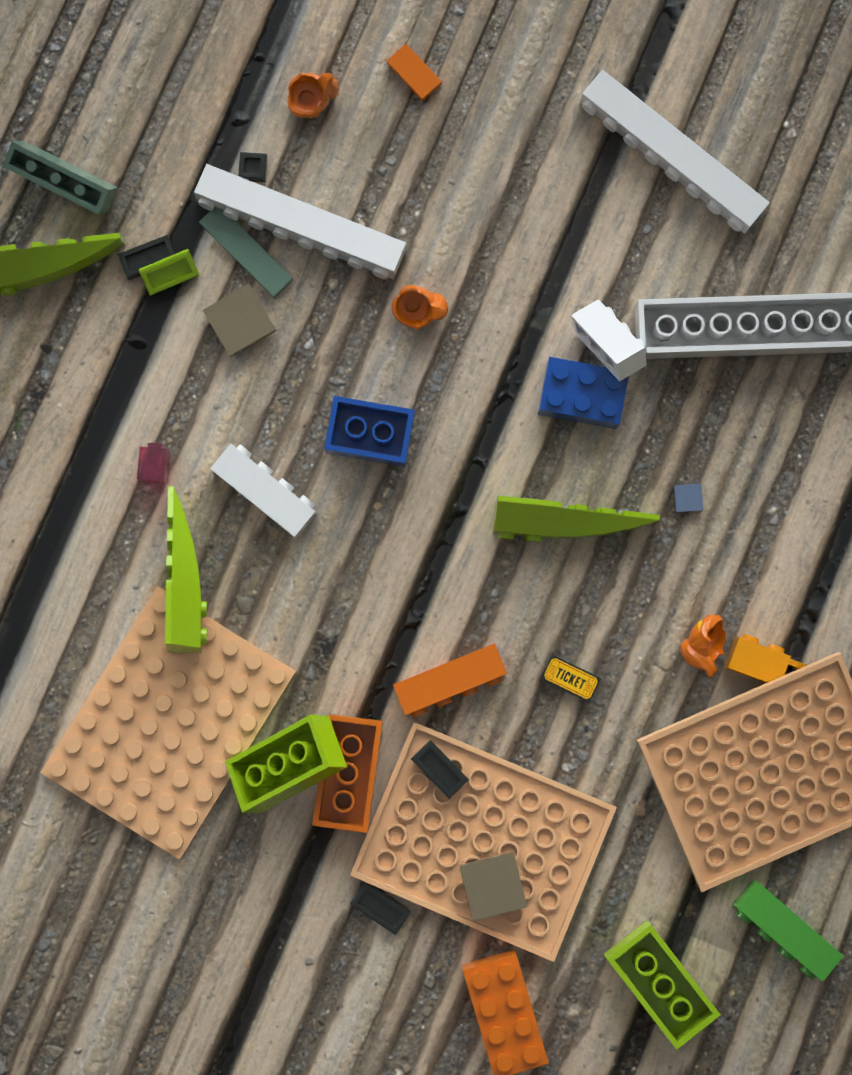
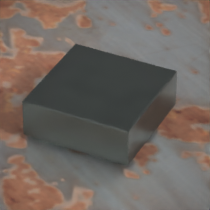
[238,152,267,182]

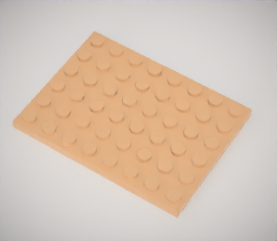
[40,586,297,860]
[637,652,852,892]
[350,722,617,962]

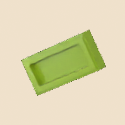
[139,249,199,295]

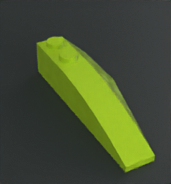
[0,233,125,296]
[165,486,207,653]
[493,495,660,543]

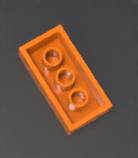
[312,714,383,833]
[462,949,549,1075]

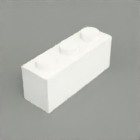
[572,300,647,381]

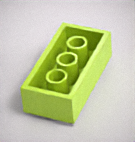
[225,714,347,813]
[604,920,721,1050]

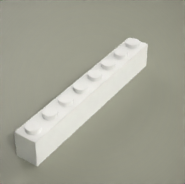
[580,69,770,234]
[194,164,406,280]

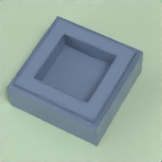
[673,484,703,513]

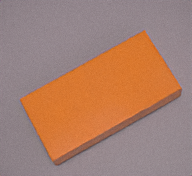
[387,44,442,102]

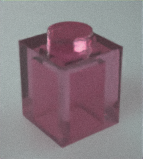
[137,443,171,484]

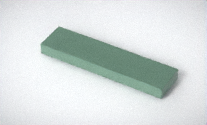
[199,207,293,299]

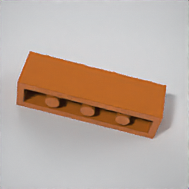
[393,643,507,718]

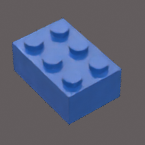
[537,356,629,429]
[324,396,415,467]

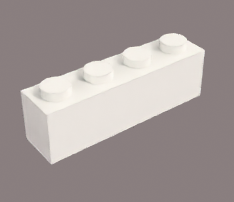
[210,444,317,539]

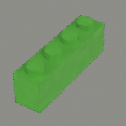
[732,879,844,982]

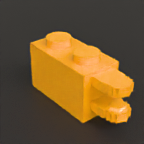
[724,634,807,684]

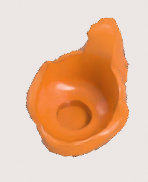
[288,73,340,118]
[392,285,449,331]
[680,614,726,677]

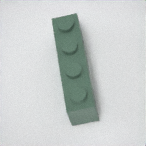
[2,140,118,215]

